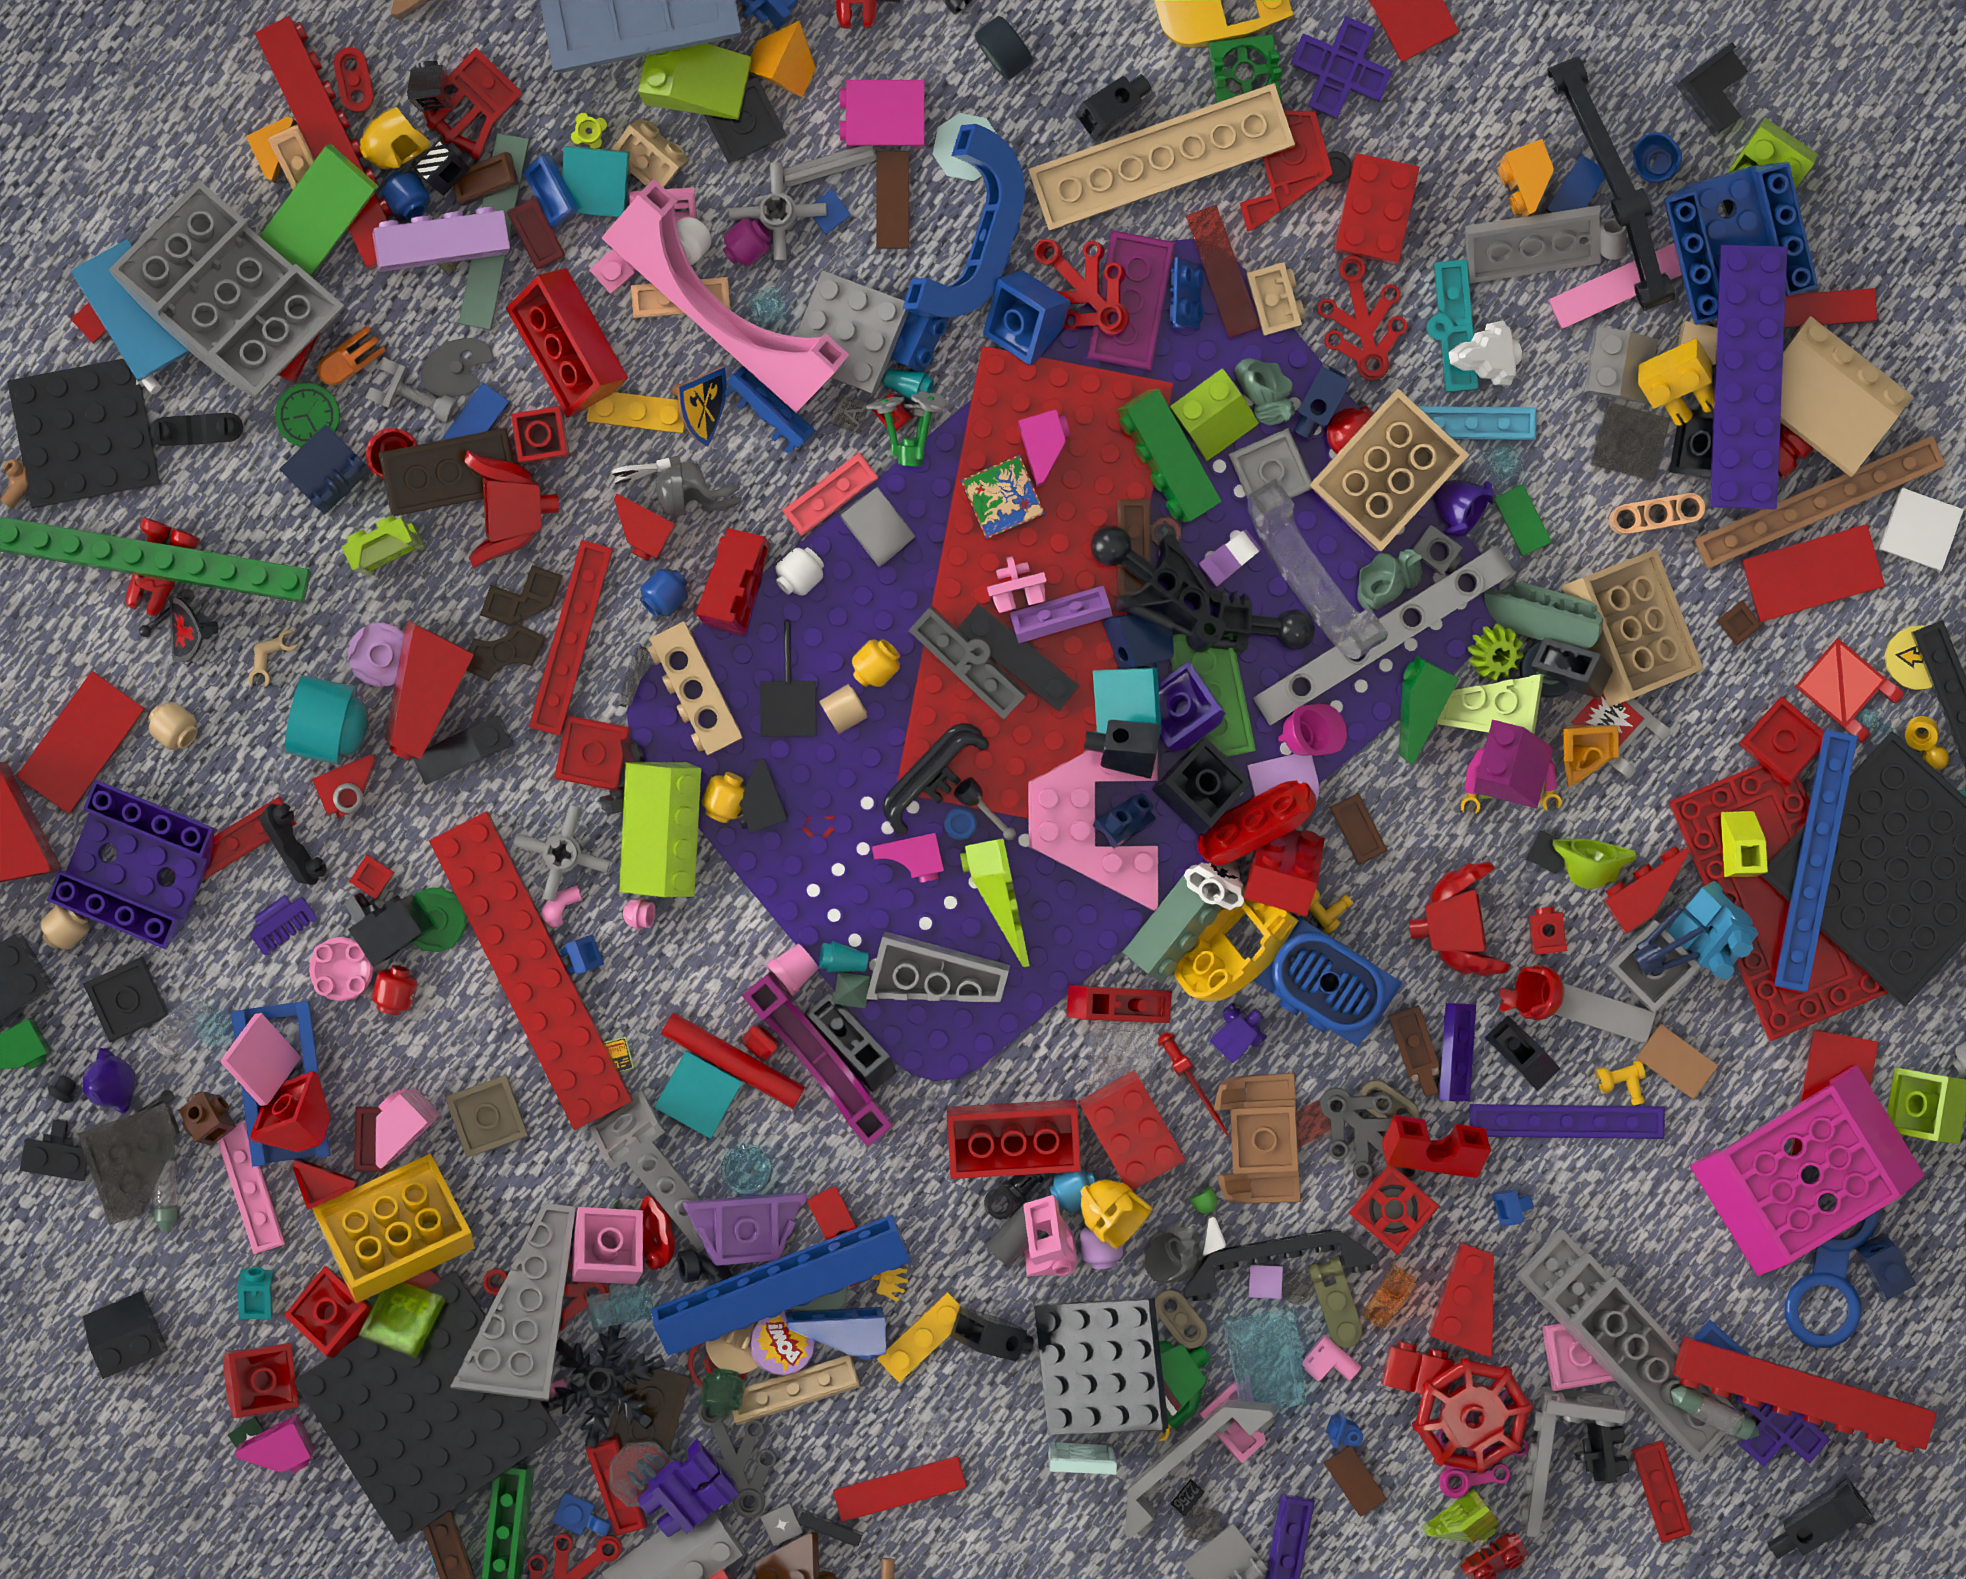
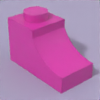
[872,833,944,883]

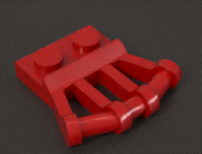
[423,48,523,161]

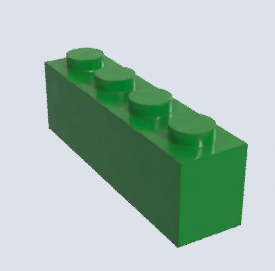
[1117,389,1222,522]
[482,1464,535,1579]

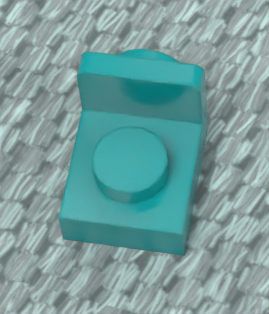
[237,1267,273,1320]

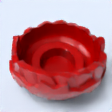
[366,428,418,478]

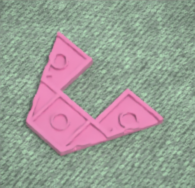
[1028,748,1158,911]

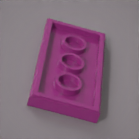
[1087,230,1175,371]

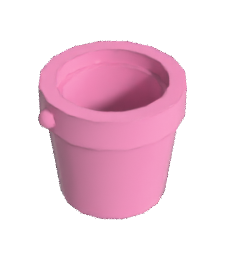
[766,944,819,997]

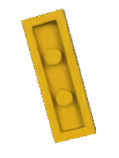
[587,392,685,434]
[877,1292,961,1383]

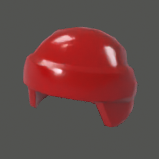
[1327,406,1374,454]
[1499,965,1565,1021]

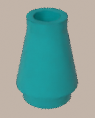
[884,368,934,404]
[819,941,868,973]

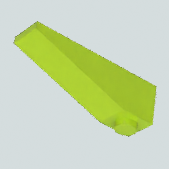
[960,838,1030,967]
[1422,1488,1500,1543]

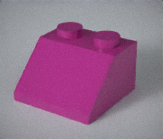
[1018,409,1070,488]
[234,1414,315,1473]

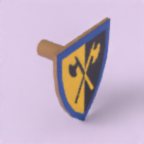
[672,366,726,447]

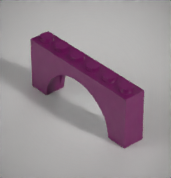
[741,972,894,1147]

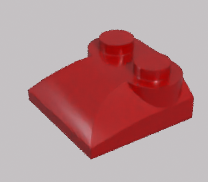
[283,1266,373,1358]
[223,1343,299,1418]

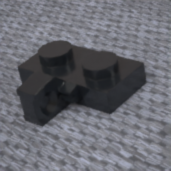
[19,1118,90,1181]

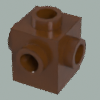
[178,1091,236,1145]

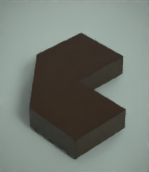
[480,565,563,626]

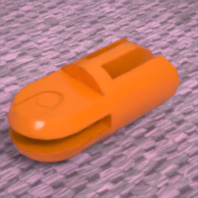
[317,325,387,385]

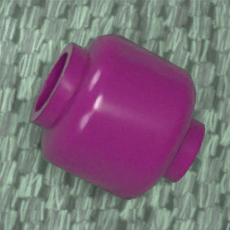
[723,218,772,266]

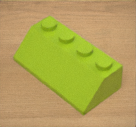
[619,762,701,897]

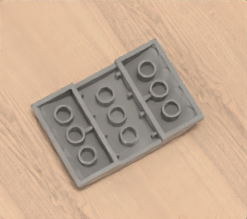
[109,180,344,398]

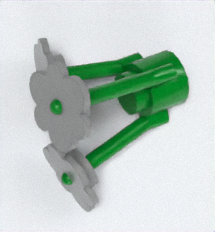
[866,392,949,466]

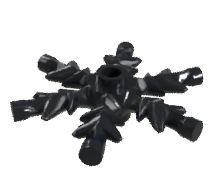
[542,1319,665,1449]

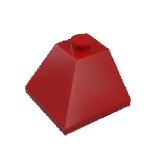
[249,1071,331,1152]

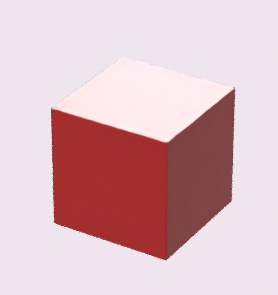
[511,406,570,465]

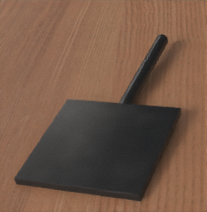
[760,620,816,737]

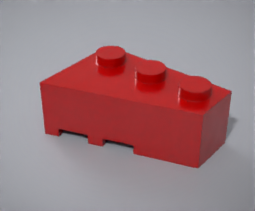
[695,528,771,636]
[1428,1241,1494,1358]

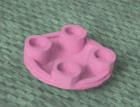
[309,937,373,1002]

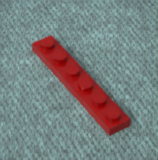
[529,540,613,736]

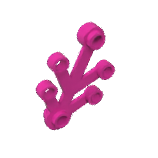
[1437,1390,1529,1499]

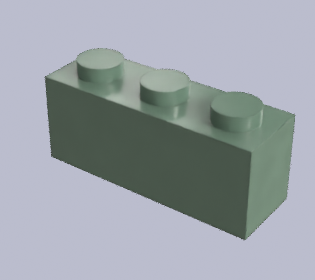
[1123,876,1222,983]

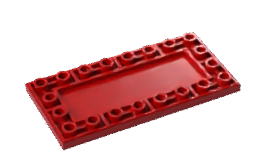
[1669,764,1888,1042]

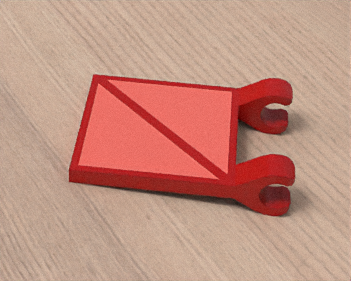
[1795,638,1904,743]

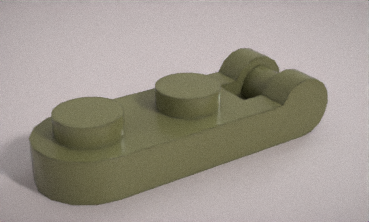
[1307,1256,1362,1348]

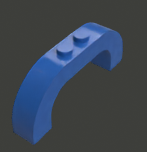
[903,124,1025,318]

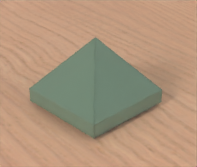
[833,972,870,1008]

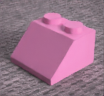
[572,1207,643,1285]

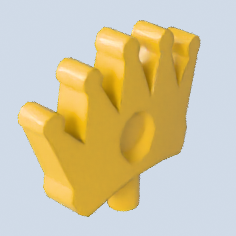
[871,1268,908,1302]

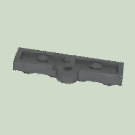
[908,605,1027,719]

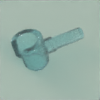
[1858,709,1902,737]

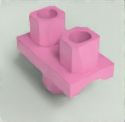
[987,556,1046,613]

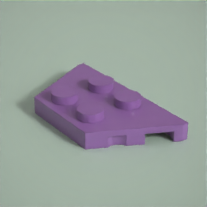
[683,1193,807,1265]

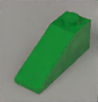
[1399,656,1459,764]
[0,1017,52,1070]

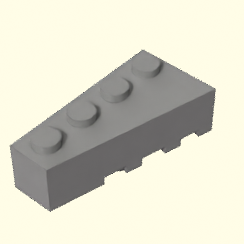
[866,931,1010,1002]

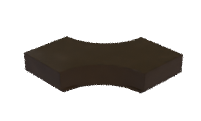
[466,623,546,682]

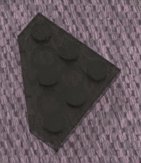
[77,1102,180,1225]

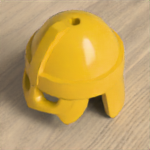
[1080,1180,1153,1249]

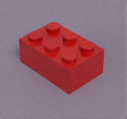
[1333,153,1420,266]
[1244,829,1325,917]
[1078,1069,1186,1190]

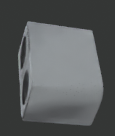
[839,487,915,568]

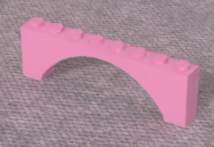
[602,179,849,413]

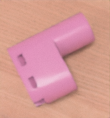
[1301,1334,1362,1382]

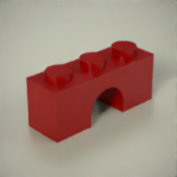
[1381,1115,1491,1178]

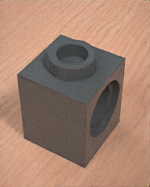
[1411,525,1463,575]

